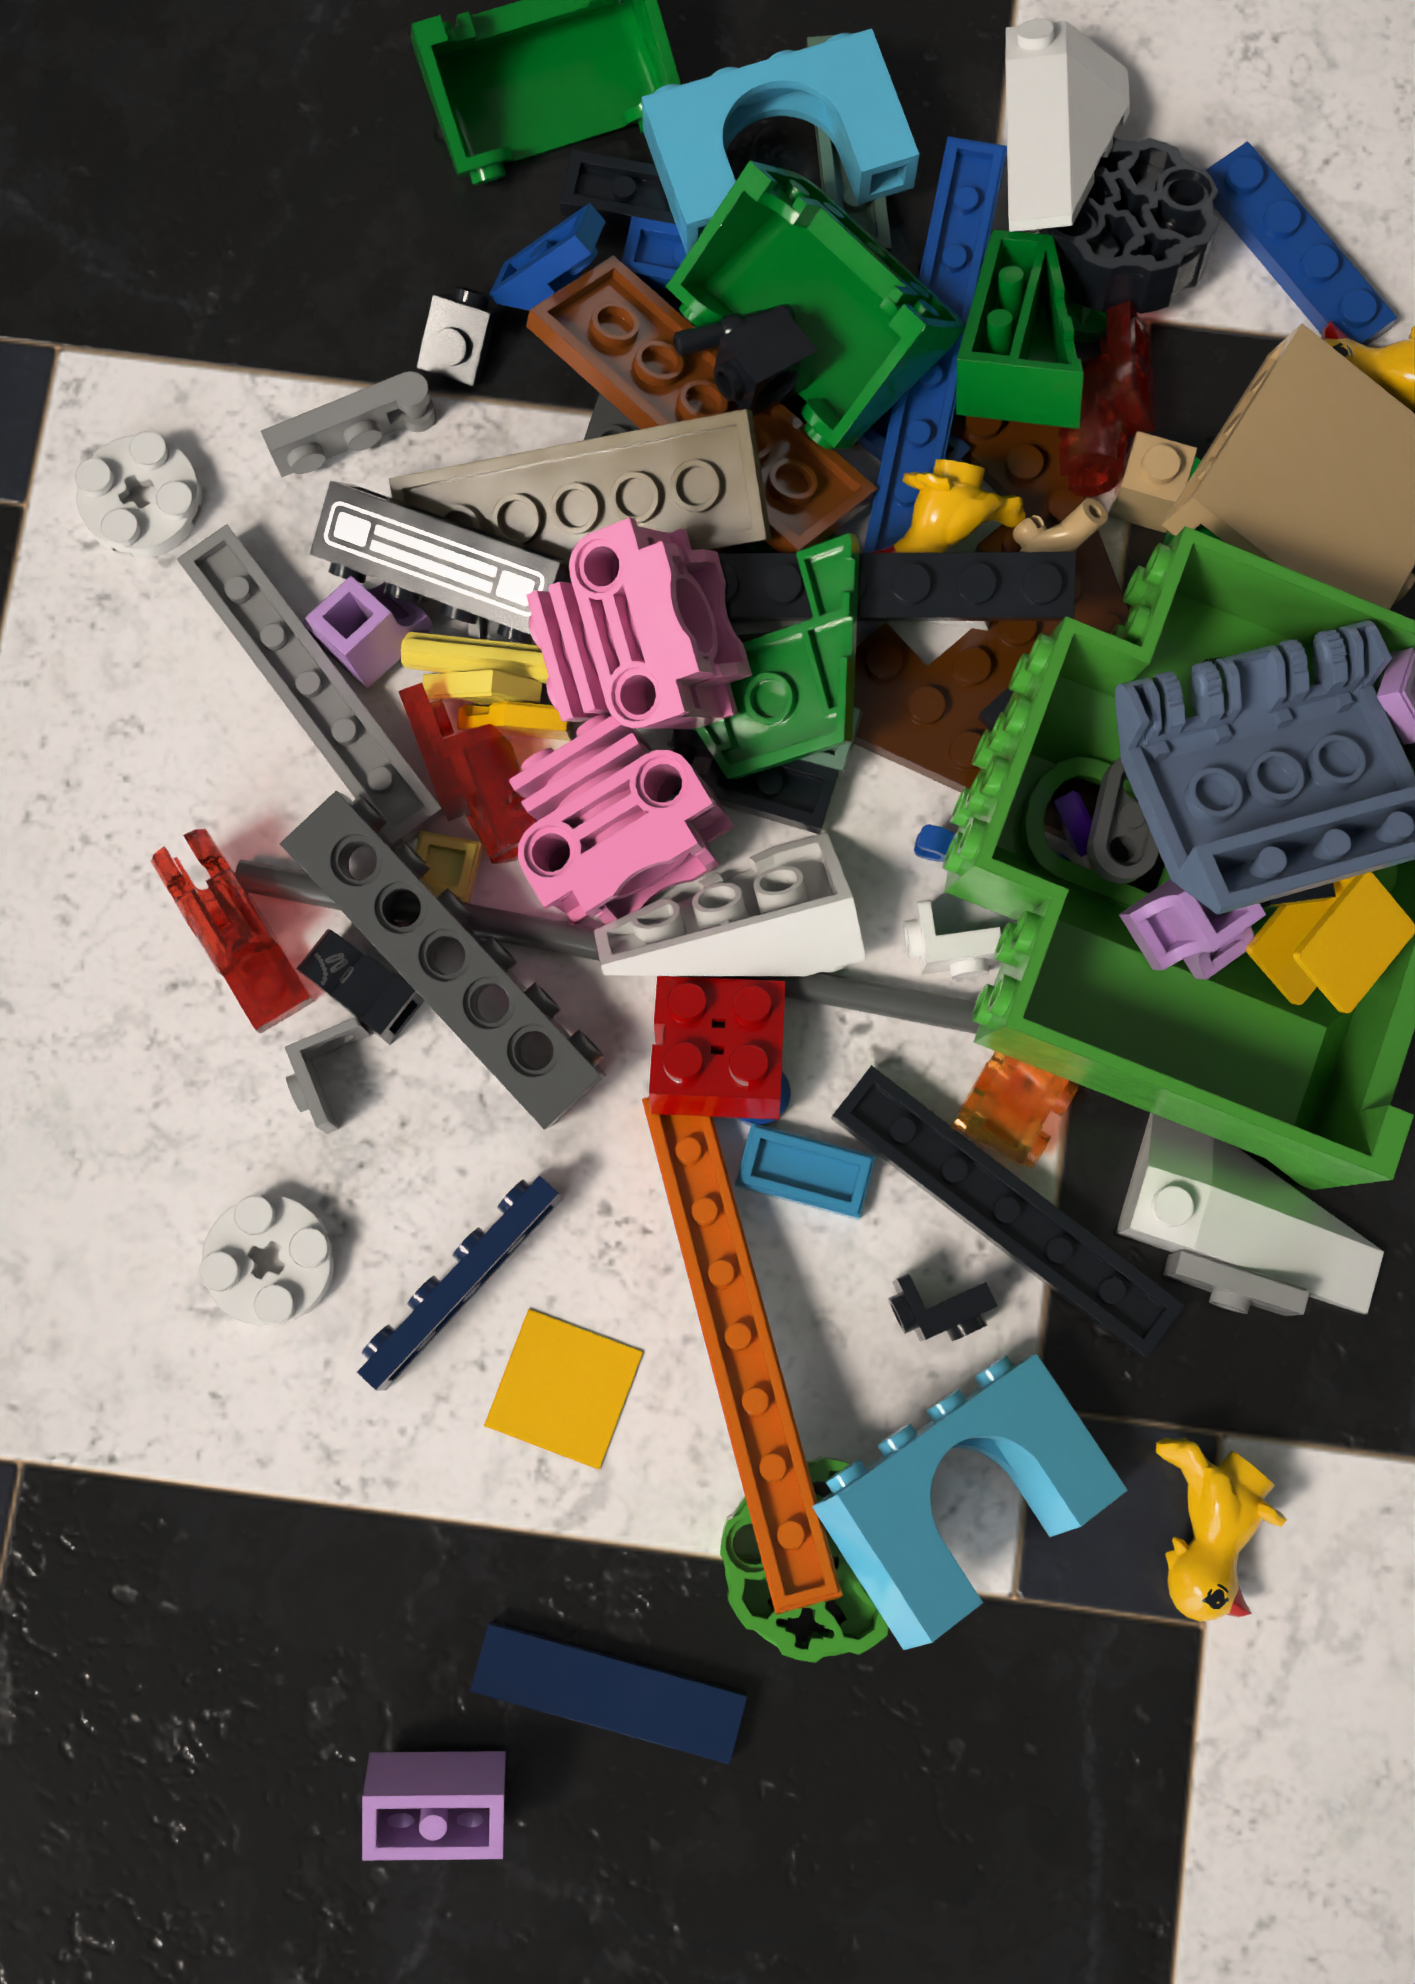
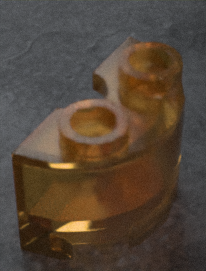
[951,1051,1080,1169]

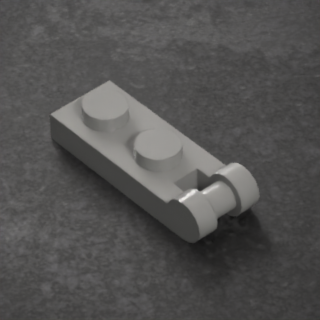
[261,371,436,477]

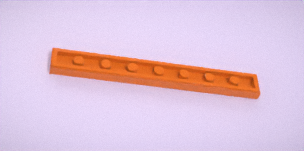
[642,1097,843,1615]

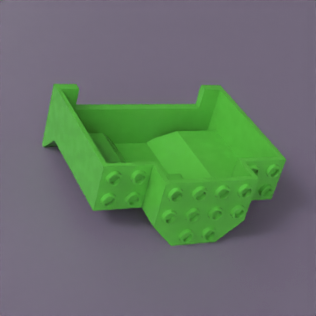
[942,526,1415,1190]

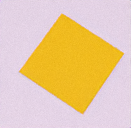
[484,1309,643,1470]

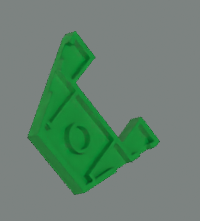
[695,533,860,779]

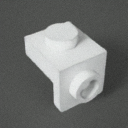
[903,900,1001,979]

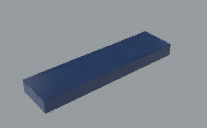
[470,1622,747,1765]

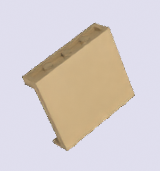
[1161,323,1415,610]

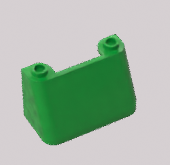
[411,0,681,186]
[666,161,965,450]

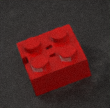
[649,976,785,1120]

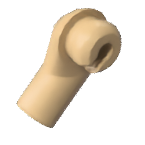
[1012,498,1108,552]

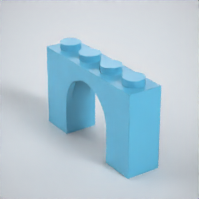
[641,28,920,255]
[812,1353,1128,1650]

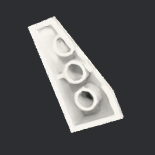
[1005,19,1130,232]
[594,833,867,976]
[1115,1113,1384,1314]

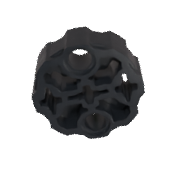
[1037,137,1219,314]

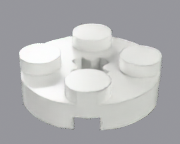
[75,431,203,558]
[199,1196,334,1326]

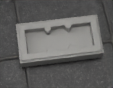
[1162,1249,1310,1317]

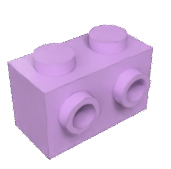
[362,1751,506,1861]

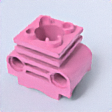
[526,517,752,729]
[509,713,735,925]

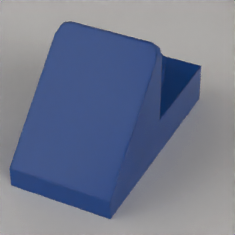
[489,203,606,311]

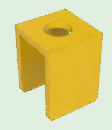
[1246,872,1415,1013]

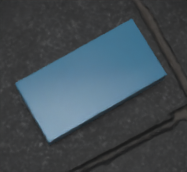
[735,1123,876,1220]

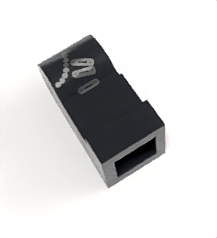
[296,929,424,1045]

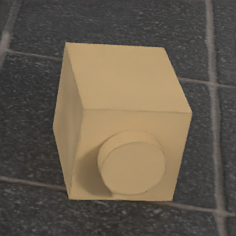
[1108,431,1197,533]

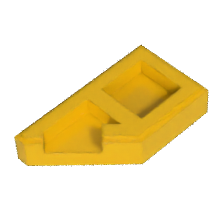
[457,701,573,741]

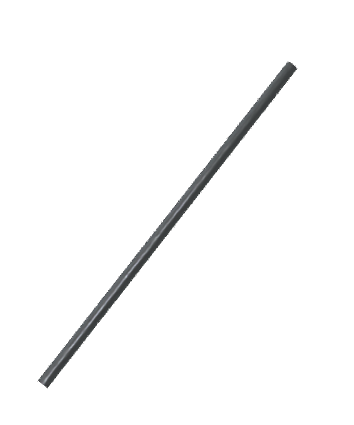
[234,859,980,1034]

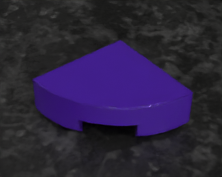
[1052,790,1092,857]

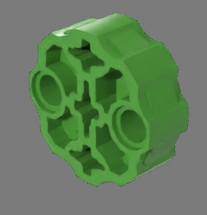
[720,1456,889,1663]

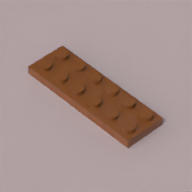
[526,255,878,553]

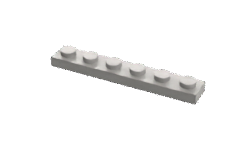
[177,524,445,848]

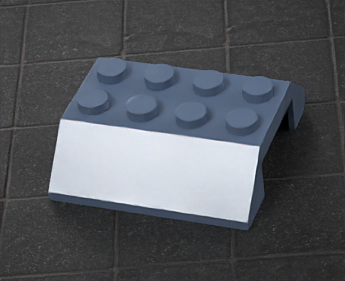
[1115,620,1415,915]

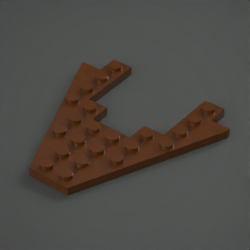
[711,409,1129,841]

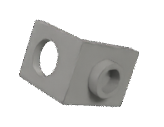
[285,1017,370,1134]

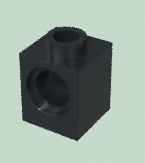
[713,305,818,417]

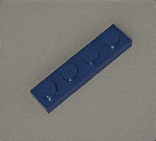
[357,1176,563,1391]

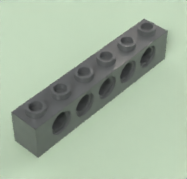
[279,791,607,1130]

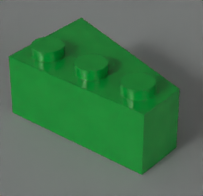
[956,229,1084,429]

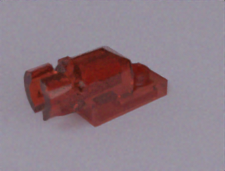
[1058,300,1155,497]
[398,683,538,864]
[151,829,315,1034]

